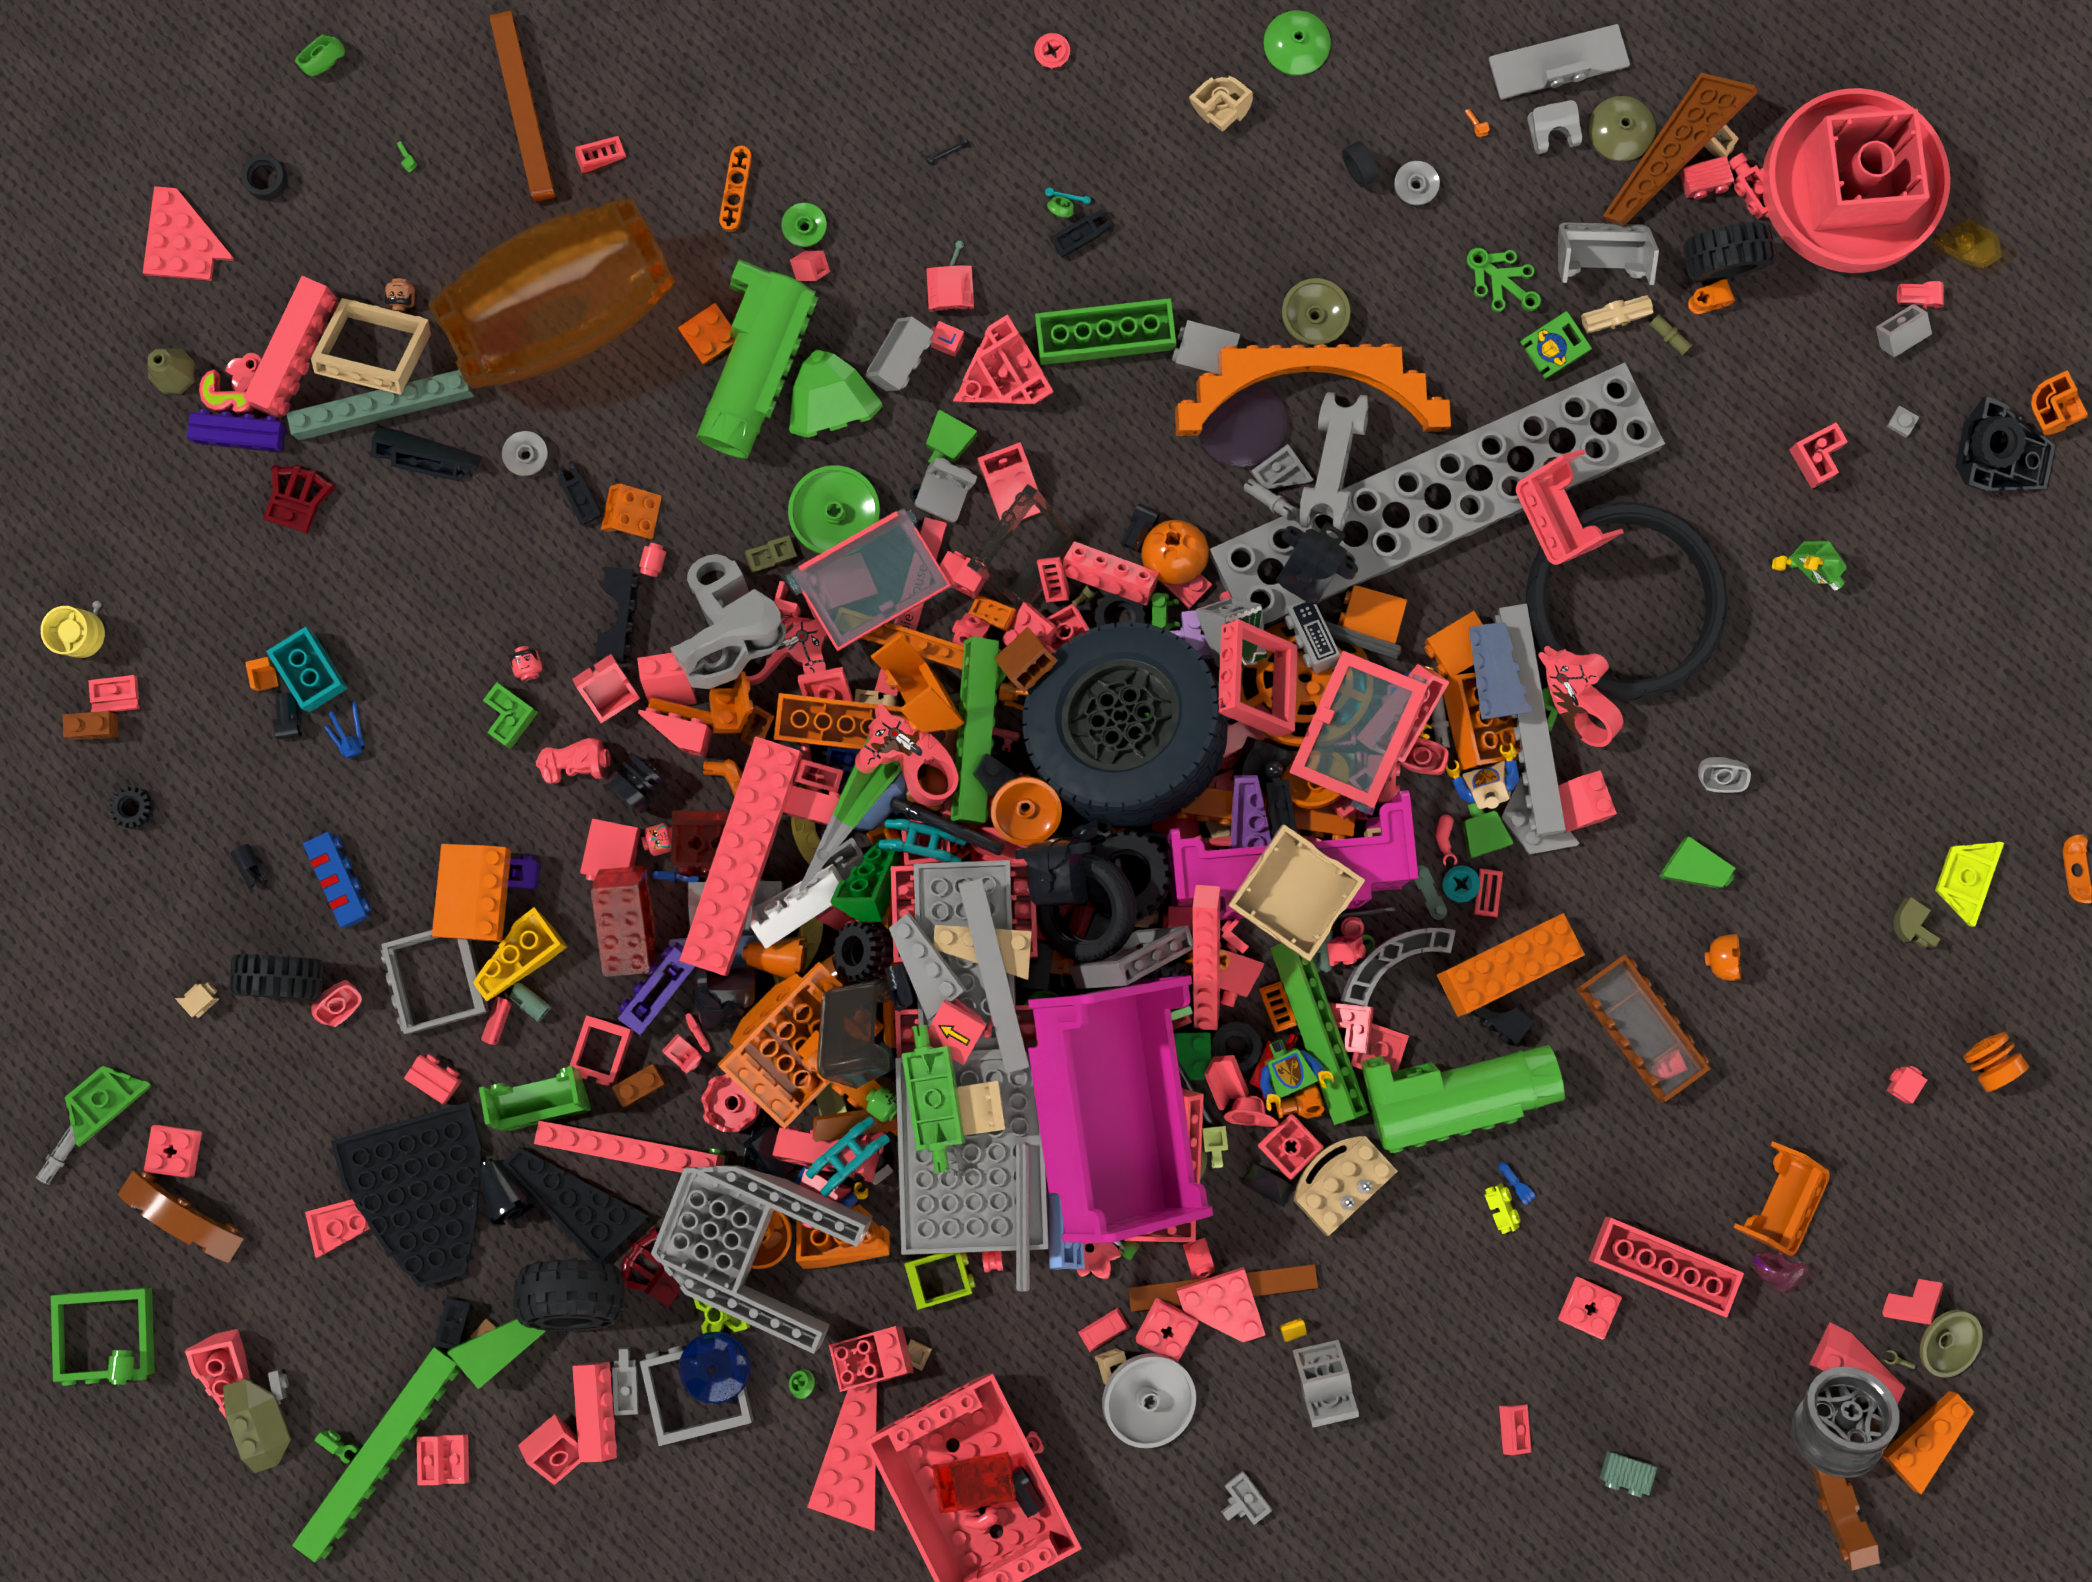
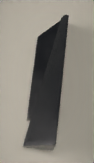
[372,426,482,481]

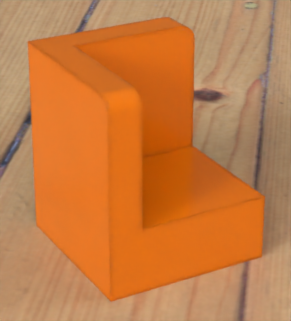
[245,657,279,692]

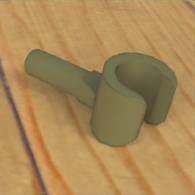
[1072,584,1098,606]
[1883,1350,1916,1369]

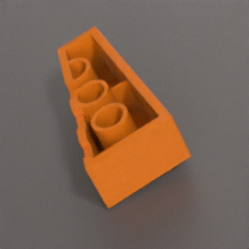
[1882,1391,1974,1494]

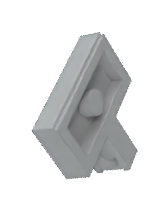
[1221,1471,1272,1525]

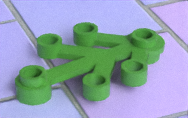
[1467,248,1541,312]

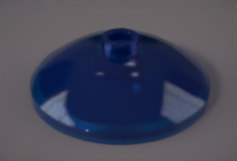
[679,1331,751,1404]

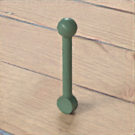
[950,240,964,266]

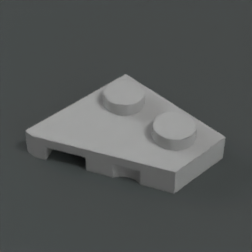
[1250,444,1313,489]

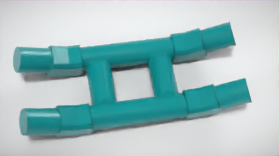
[879,819,966,863]
[805,1116,890,1197]

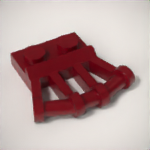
[263,464,336,534]
[621,1227,681,1308]

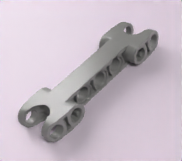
[1300,392,1368,531]

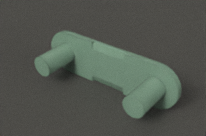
[1414,866,1447,920]

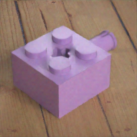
[1170,610,1213,659]

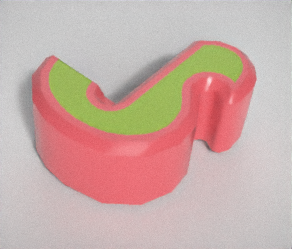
[199,370,255,416]

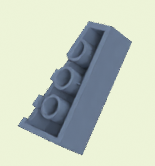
[1469,622,1533,719]

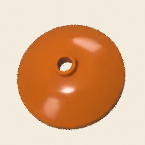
[1282,748,1350,809]
[991,777,1062,846]

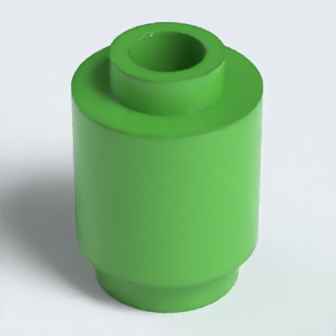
[107,1350,134,1385]

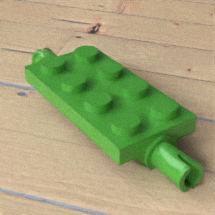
[902,1025,965,1173]

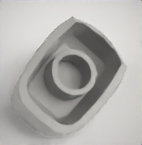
[1698,757,1751,793]

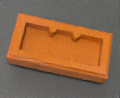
[968,595,1018,632]

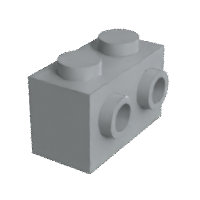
[1876,304,1932,357]

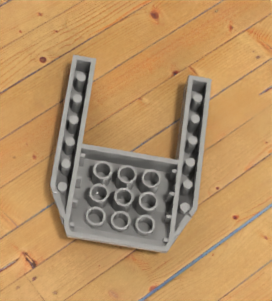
[651,1165,872,1354]

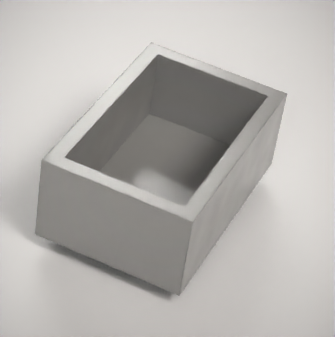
[863,316,934,391]

